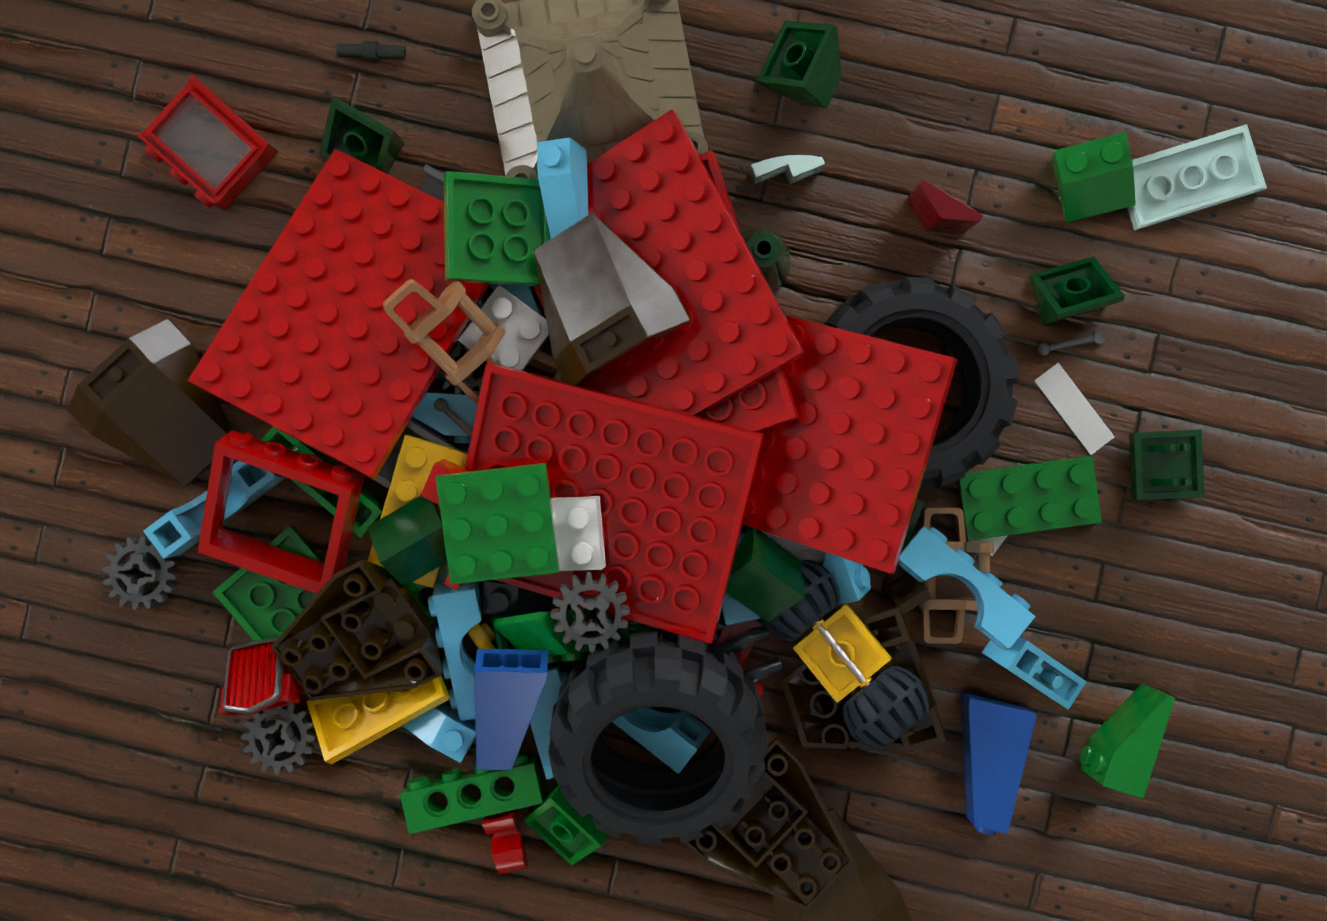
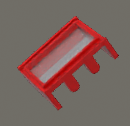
[137,74,279,211]

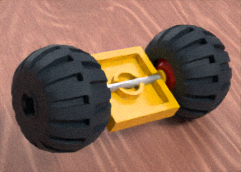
[760,560,929,750]

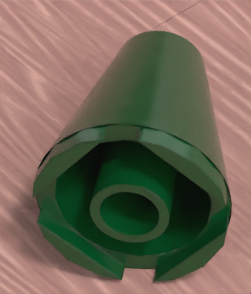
[741,228,791,292]

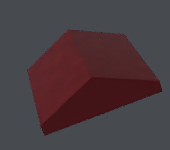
[906,179,984,234]

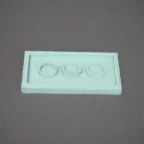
[1127,124,1267,231]

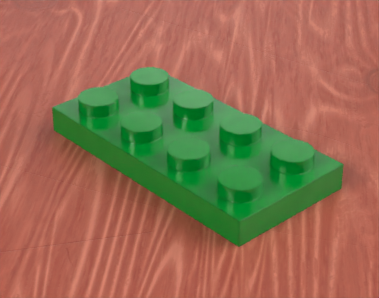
[957,456,1102,541]

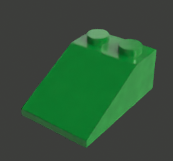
[1080,684,1175,798]

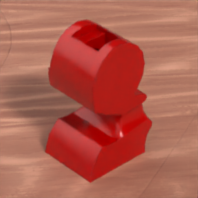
[482,809,528,875]

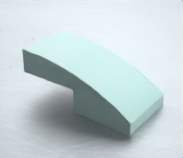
[749,155,825,185]

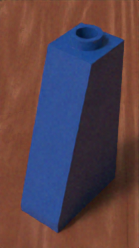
[474,649,549,770]
[961,692,1037,836]

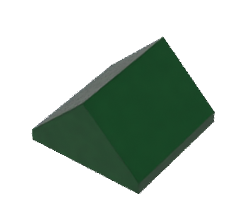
[320,97,405,174]
[1030,256,1125,325]
[367,496,447,587]
[726,527,805,623]

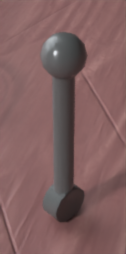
[1037,331,1107,356]
[434,398,473,437]

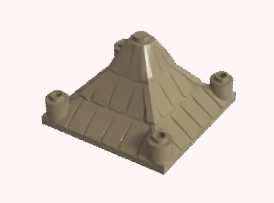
[472,0,708,179]

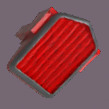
[218,637,306,717]

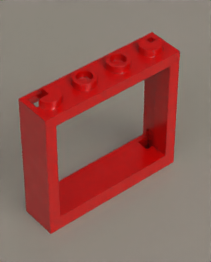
[198,430,365,594]

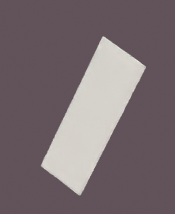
[1035,363,1115,455]

